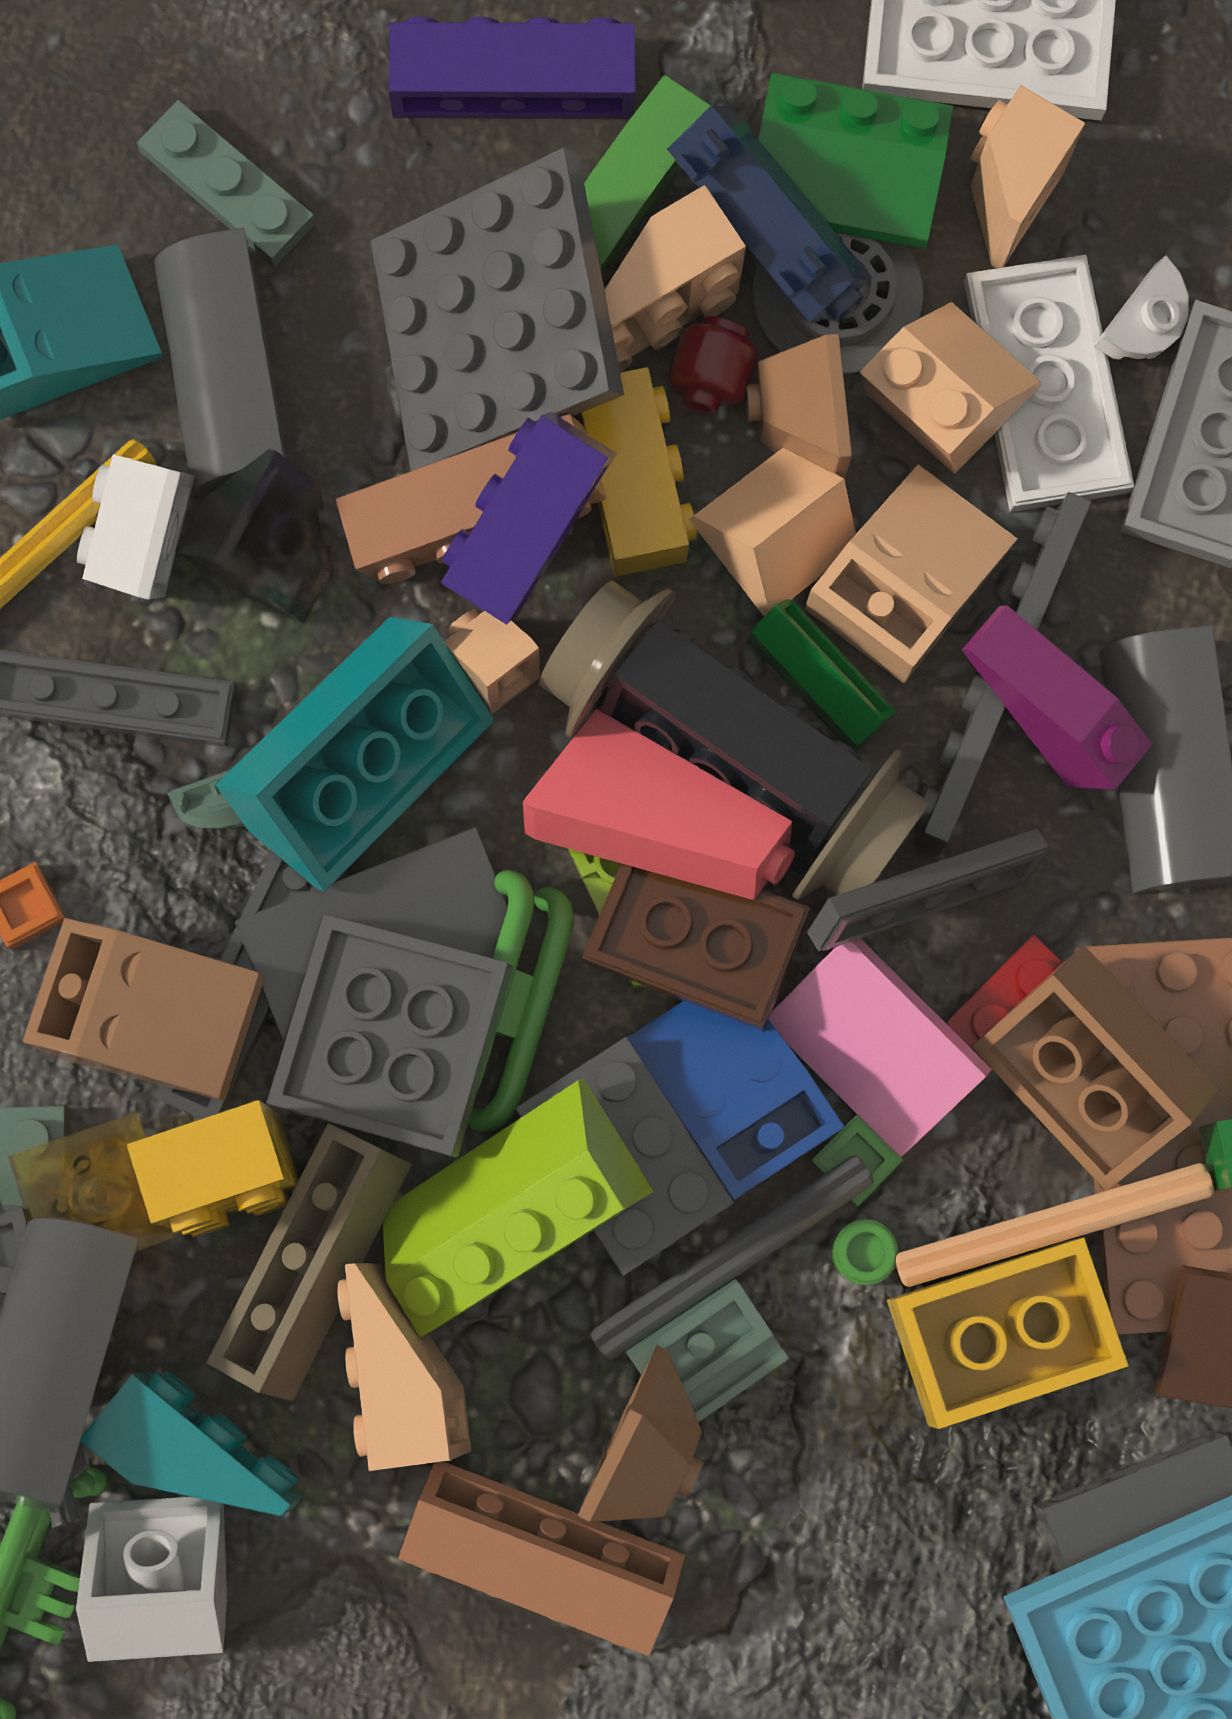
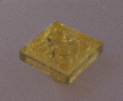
[8,1112,178,1252]

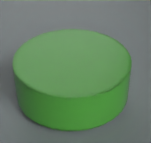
[831,1219,898,1285]

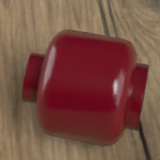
[669,316,758,415]

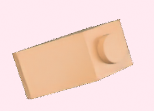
[444,609,540,715]

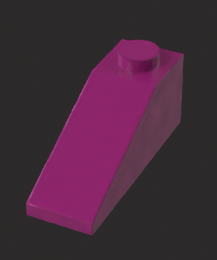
[962,606,1153,790]

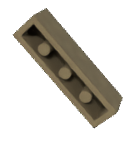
[206,1123,412,1401]

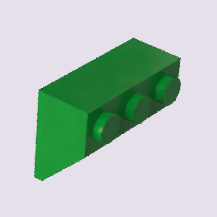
[758,73,953,249]

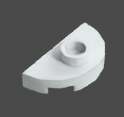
[1093,255,1189,360]

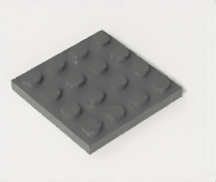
[371,147,624,471]

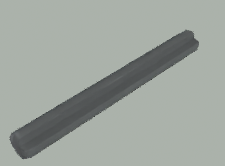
[591,1155,874,1360]

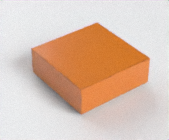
[0,862,67,950]

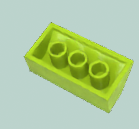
[383,1078,654,1338]

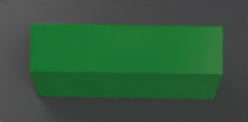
[748,599,897,752]

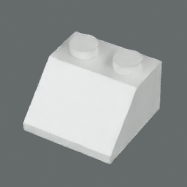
[77,454,195,600]
[76,1497,227,1662]

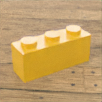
[577,367,697,577]

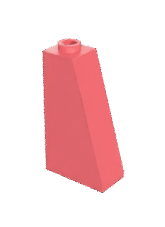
[523,709,795,900]

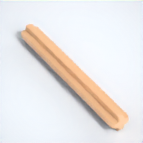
[895,1163,1214,1287]

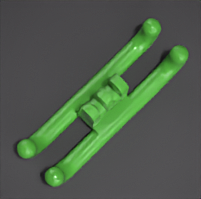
[468,870,574,1132]
[0,1467,108,1719]

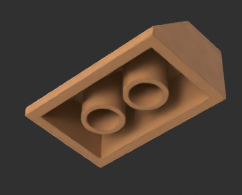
[972,944,1220,1191]

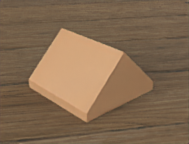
[689,448,856,616]

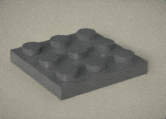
[266,914,513,1158]

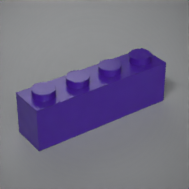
[389,17,635,119]

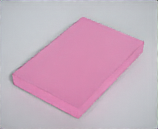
[769,938,992,1157]

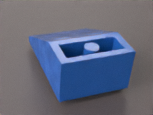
[627,1001,844,1201]

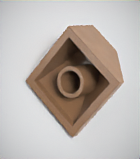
[745,334,852,479]
[578,1345,704,1522]

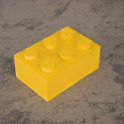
[127,1100,300,1237]
[887,1238,1128,1429]

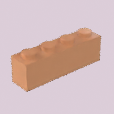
[336,414,607,584]
[398,1461,685,1656]

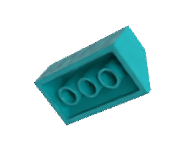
[215,617,495,892]

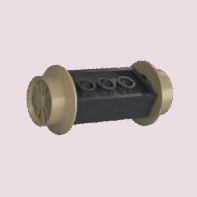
[539,580,930,900]

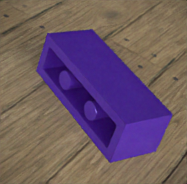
[441,412,617,625]

